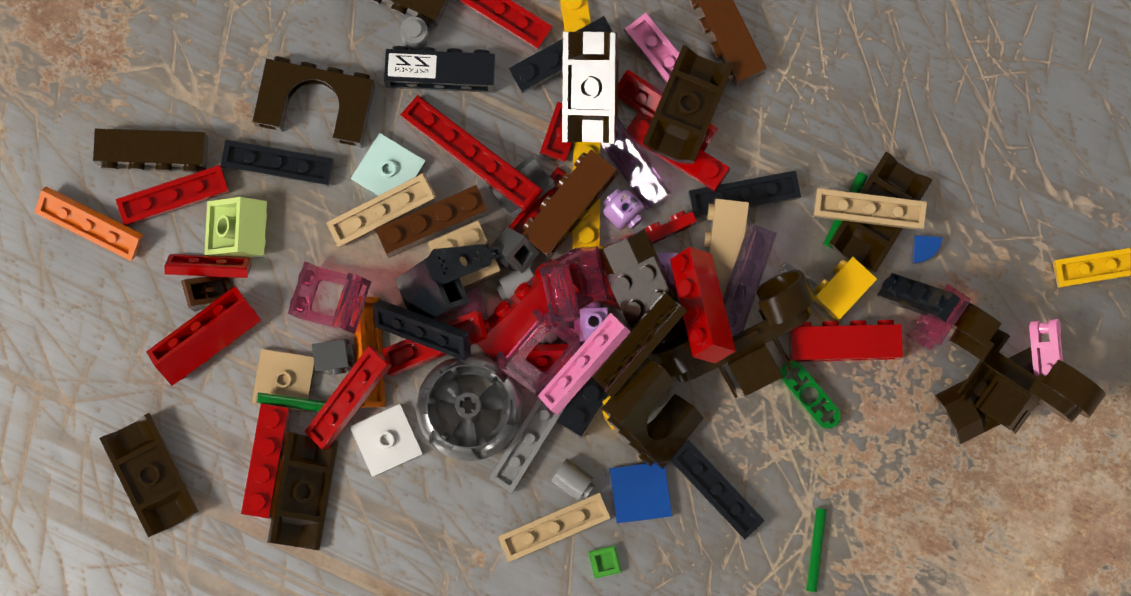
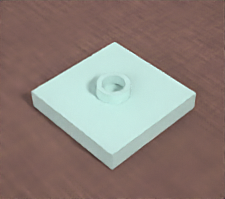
[351,133,426,196]

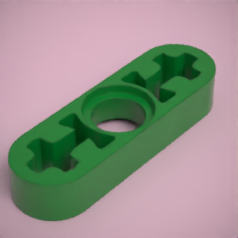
[780,361,841,429]

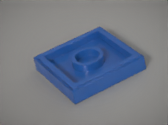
[610,464,672,524]

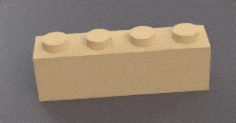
[704,199,749,312]

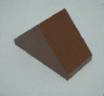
[181,276,232,312]

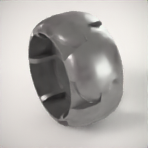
[416,355,522,461]

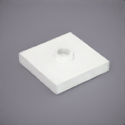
[350,404,423,477]

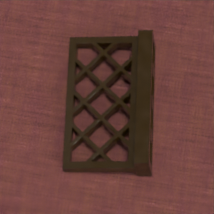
[592,292,687,397]

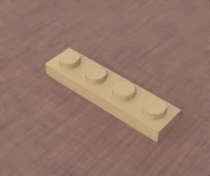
[326,173,436,247]
[813,188,927,230]
[498,493,610,562]

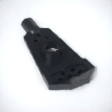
[424,244,502,285]

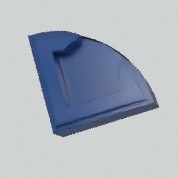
[912,235,943,264]

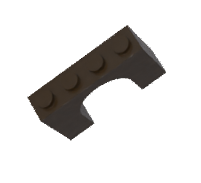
[252,56,375,148]
[602,357,704,469]

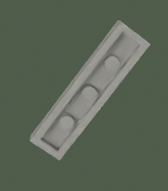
[488,385,567,493]

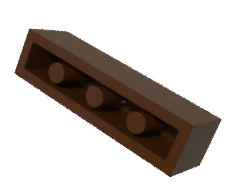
[688,0,767,87]
[522,149,619,259]
[375,185,488,258]

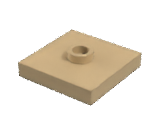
[251,349,315,412]

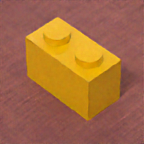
[814,257,877,321]

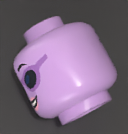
[603,189,644,230]

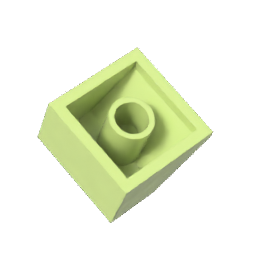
[204,197,267,257]

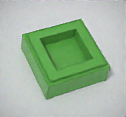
[588,545,621,579]

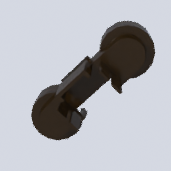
[651,270,815,398]
[948,301,1106,434]

